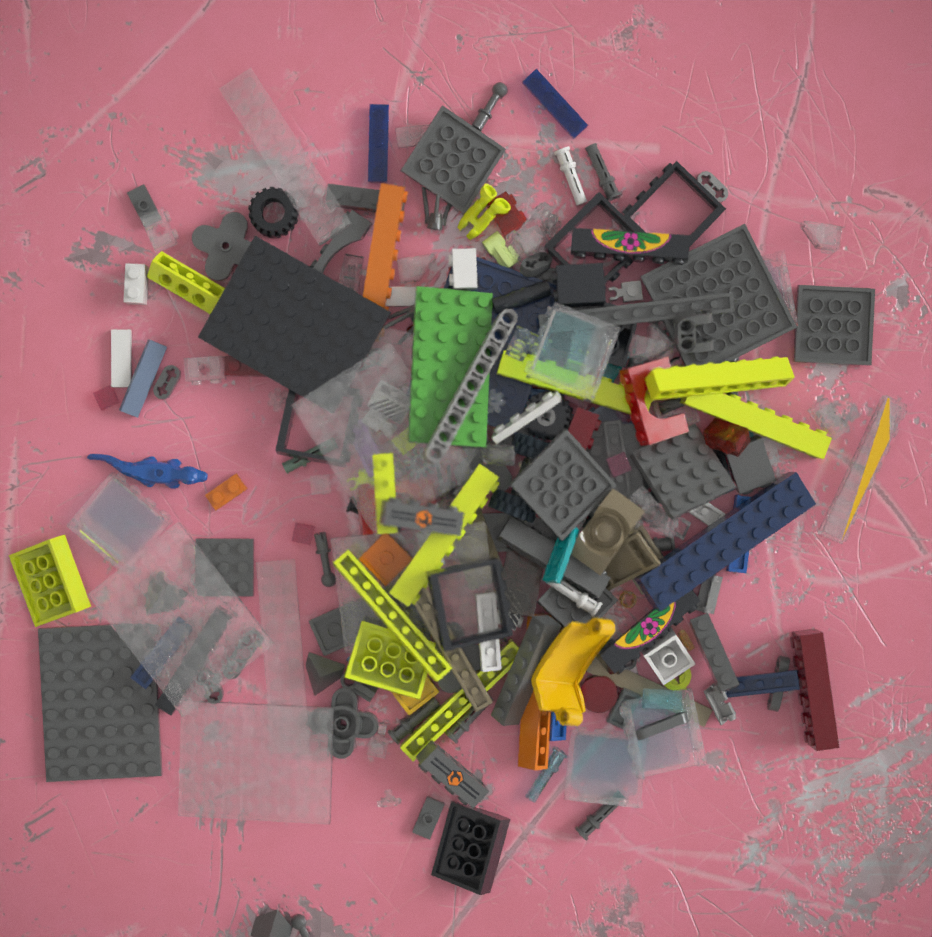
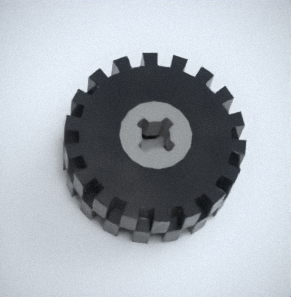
[523,391,574,441]

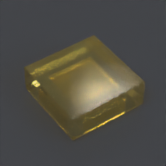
[677,630,695,651]

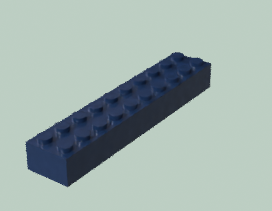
[634,472,816,612]

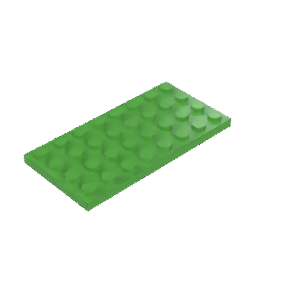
[408,286,493,448]

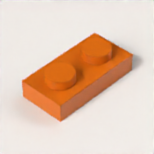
[205,473,248,511]

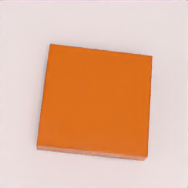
[359,533,413,586]

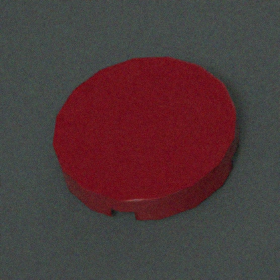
[581,675,618,713]

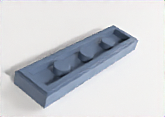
[119,339,167,418]

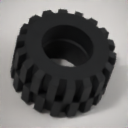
[248,187,299,238]

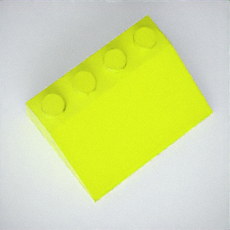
[9,535,91,627]
[344,621,436,699]

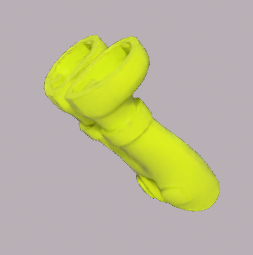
[457,184,511,240]

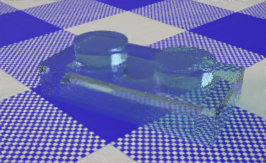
[642,689,682,710]

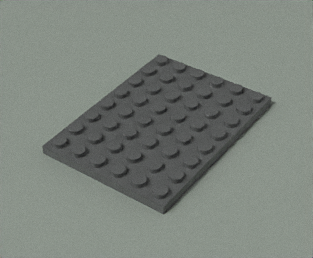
[38,622,163,782]

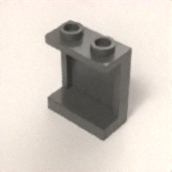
[722,435,776,495]

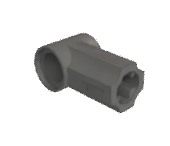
[341,672,378,702]

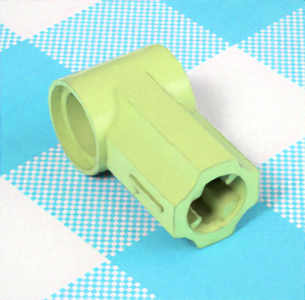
[482,231,518,268]

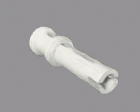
[554,146,588,206]
[546,580,602,618]

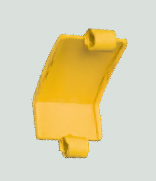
[531,618,615,726]

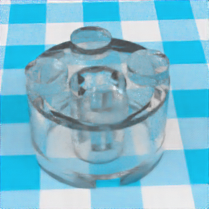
[505,219,550,264]

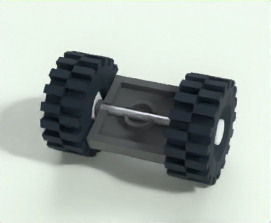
[488,432,550,523]

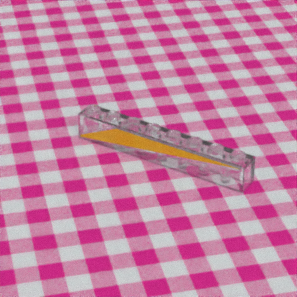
[817,395,907,544]

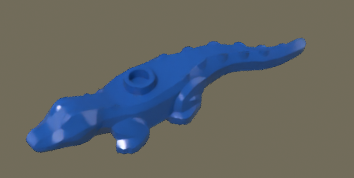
[87,454,208,489]

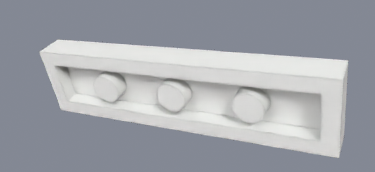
[492,391,561,444]
[475,592,502,672]

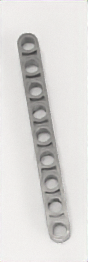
[423,309,517,464]

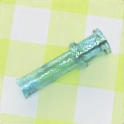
[525,746,568,803]

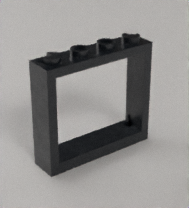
[622,161,726,263]
[544,192,640,290]
[275,388,363,467]
[426,556,514,651]

